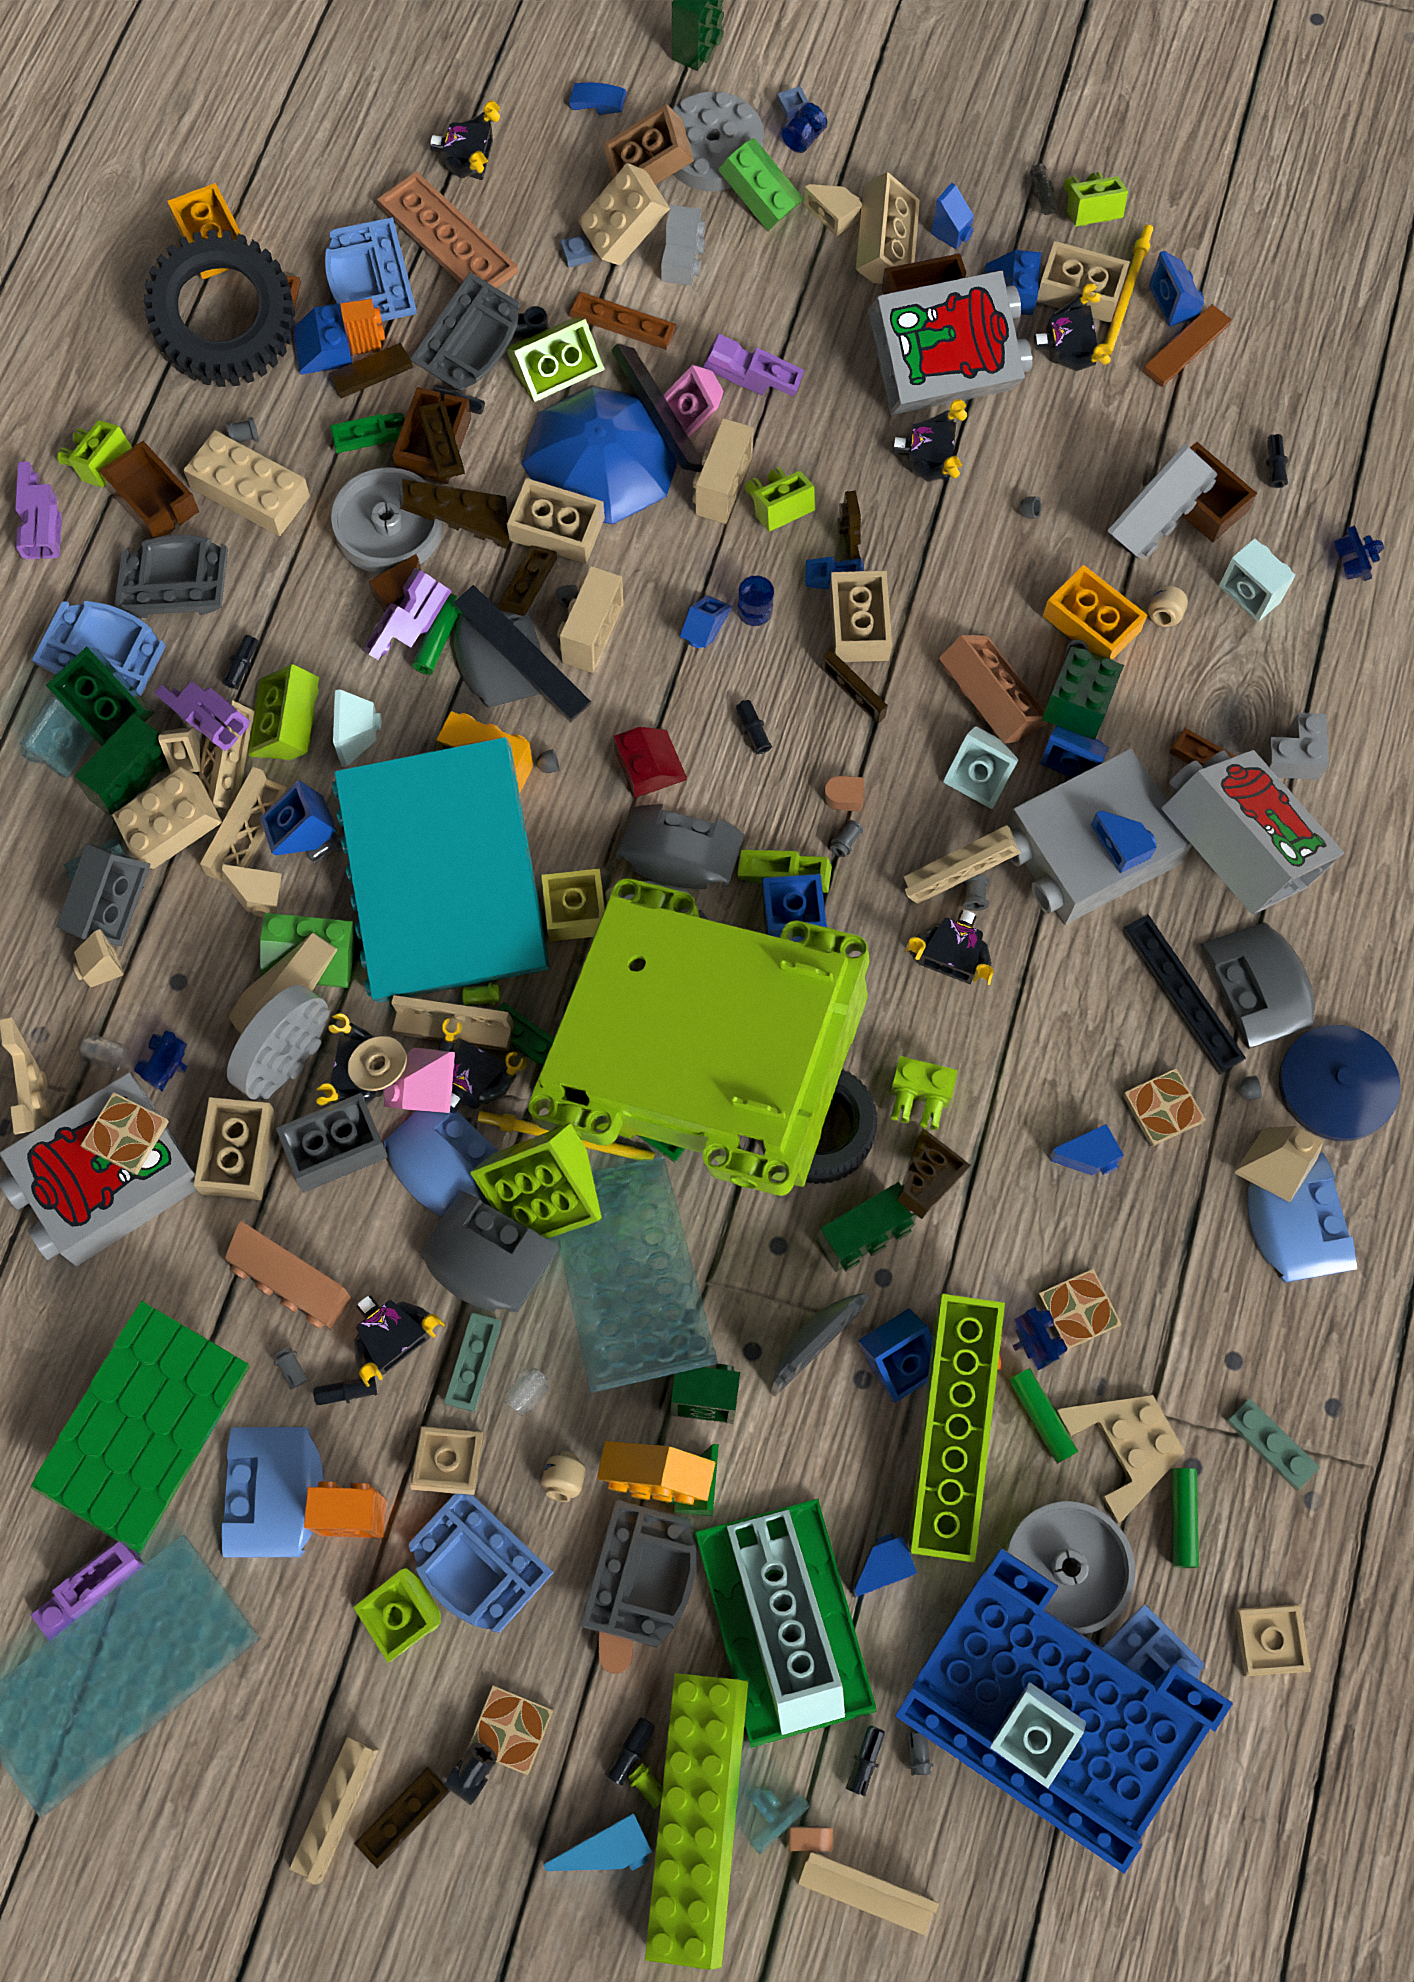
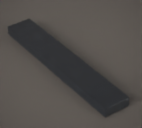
[611,344,704,472]
[453,585,591,722]
[1122,914,1246,1075]

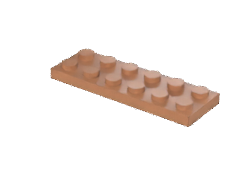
[377,171,518,288]

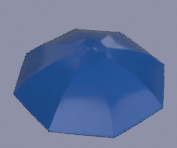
[521,386,677,524]

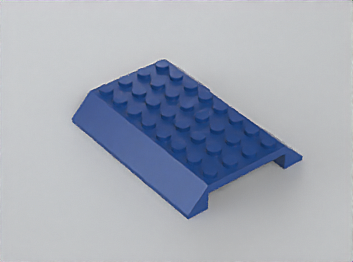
[895,1548,1233,1874]

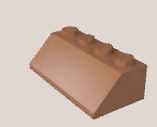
[939,635,1048,743]
[225,1221,352,1330]

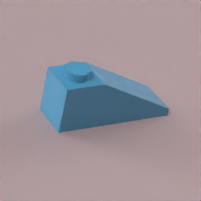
[543,1813,652,1871]

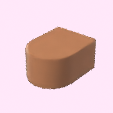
[824,776,864,811]
[599,1632,633,1674]
[786,1826,833,1852]

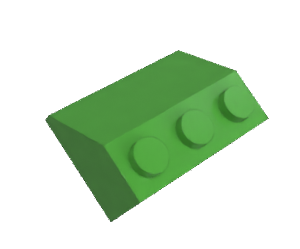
[718,138,804,231]
[260,913,357,988]

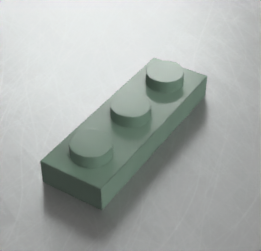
[444,1313,502,1413]
[1226,1398,1320,1491]

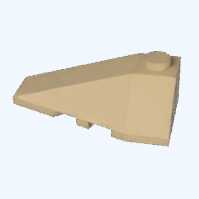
[228,933,338,1034]

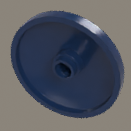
[1279,1025,1400,1141]

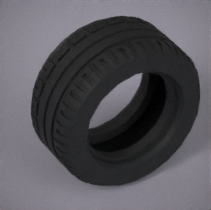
[763,1068,878,1184]

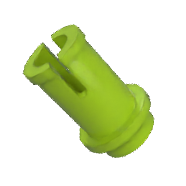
[463,983,501,1006]
[628,1763,663,1809]

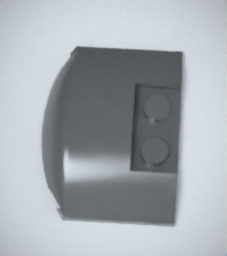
[410,272,520,390]
[114,535,228,618]
[454,600,542,708]
[616,804,744,889]
[1201,922,1315,1049]
[420,1190,559,1313]
[771,1293,868,1397]
[581,1500,696,1647]

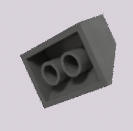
[56,843,151,946]
[276,1093,389,1193]

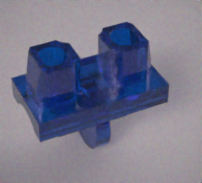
[1334,525,1384,581]
[134,1030,187,1092]
[1012,1307,1068,1370]

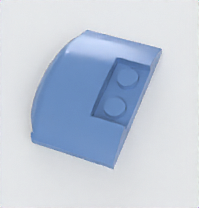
[325,217,417,321]
[32,601,166,696]
[384,1110,499,1217]
[1247,1153,1357,1283]
[222,1427,324,1558]
[409,1494,554,1633]
[1101,1604,1204,1682]

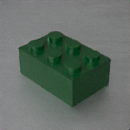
[672,0,724,71]
[46,646,155,746]
[1042,646,1124,740]
[74,714,168,819]
[816,1181,917,1272]
[671,1360,740,1424]

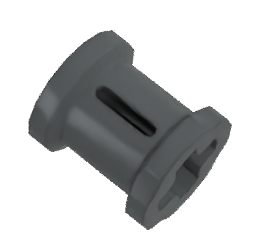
[226,417,259,443]
[962,874,989,911]

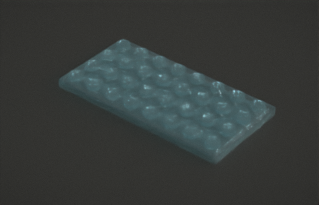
[557,1156,717,1393]
[0,1535,261,1818]

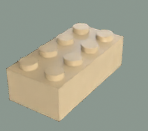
[183,430,310,537]

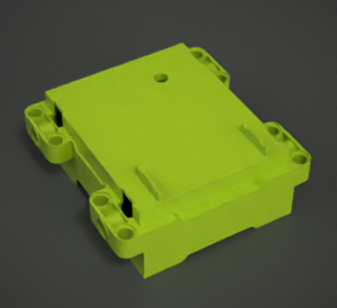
[528,878,870,1196]

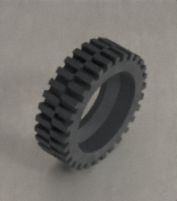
[144,230,295,387]

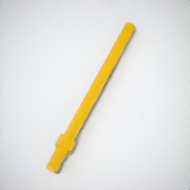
[1104,224,1153,355]
[478,1110,655,1164]

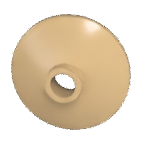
[348,1036,407,1091]

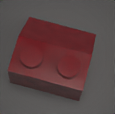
[613,727,687,799]

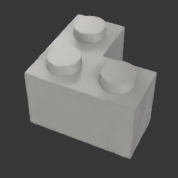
[661,204,706,286]
[1262,713,1329,780]

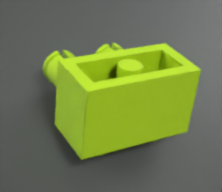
[1063,172,1128,226]
[57,420,132,488]
[745,467,815,532]
[890,1056,958,1130]

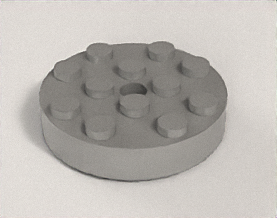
[672,92,764,191]
[331,468,443,574]
[227,985,330,1100]
[1005,1501,1135,1635]

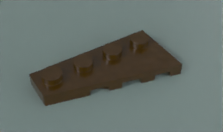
[399,479,510,549]
[897,1128,971,1219]

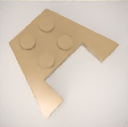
[0,1017,51,1134]
[1056,1395,1185,1524]

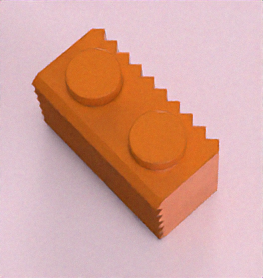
[340,298,386,356]

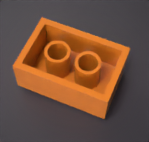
[304,1481,387,1539]

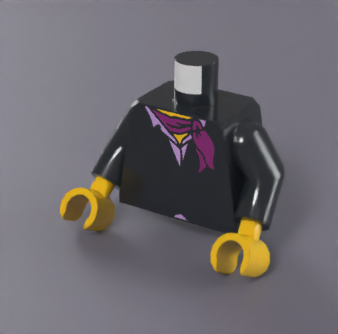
[430,100,500,180]
[1034,283,1111,371]
[893,399,967,482]
[904,910,994,985]
[316,1014,383,1105]
[438,1018,527,1113]
[354,1295,445,1387]

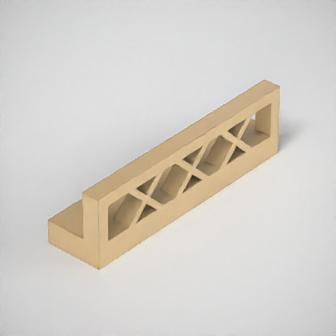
[199,700,255,815]
[200,767,288,882]
[904,825,1021,904]
[391,995,515,1052]
[289,1737,379,1885]
[797,1851,939,1936]

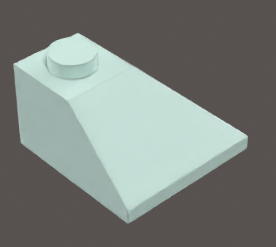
[333,690,382,767]
[943,726,1018,809]

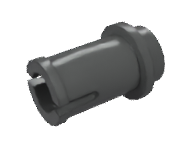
[830,820,863,857]
[306,832,342,864]
[273,1347,309,1390]
[907,1732,934,1776]

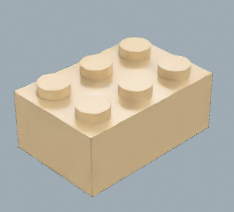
[578,163,670,266]
[1036,241,1130,323]
[692,418,754,524]
[507,478,605,564]
[557,566,624,673]
[829,571,892,662]
[112,767,222,869]
[193,1097,276,1200]

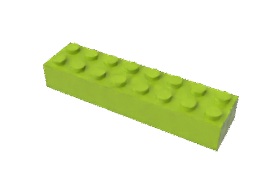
[907,1294,1005,1563]
[645,1673,748,1970]

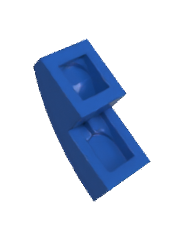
[569,82,627,115]
[805,557,864,589]

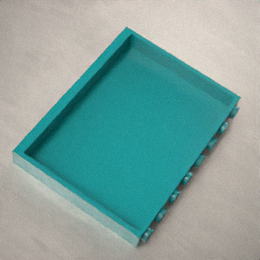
[332,737,551,1003]

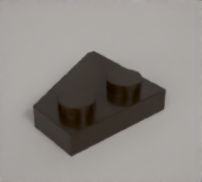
[837,490,861,560]

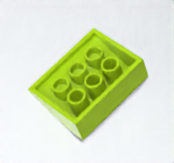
[470,1123,602,1239]

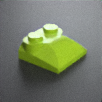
[353,1568,441,1663]

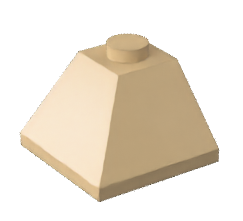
[1235,1126,1324,1203]

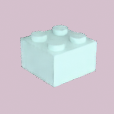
[1219,539,1295,622]
[990,1682,1086,1788]

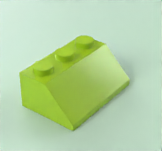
[506,317,604,402]
[247,664,319,760]

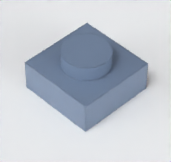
[777,86,810,119]
[561,234,593,268]

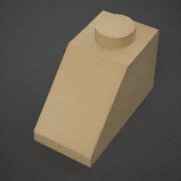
[803,184,862,236]
[159,727,200,774]
[222,864,282,917]
[73,929,124,988]

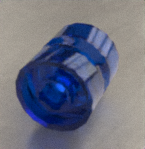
[780,102,828,153]
[737,575,774,626]

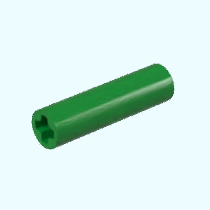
[412,593,459,675]
[1009,1368,1079,1464]
[1171,1468,1199,1568]

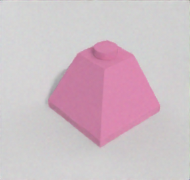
[663,365,724,437]
[384,1048,455,1113]

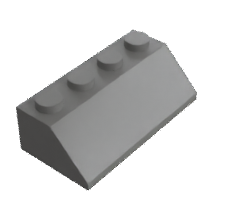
[1107,444,1218,559]

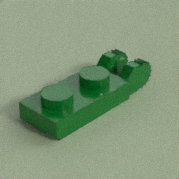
[330,412,405,454]

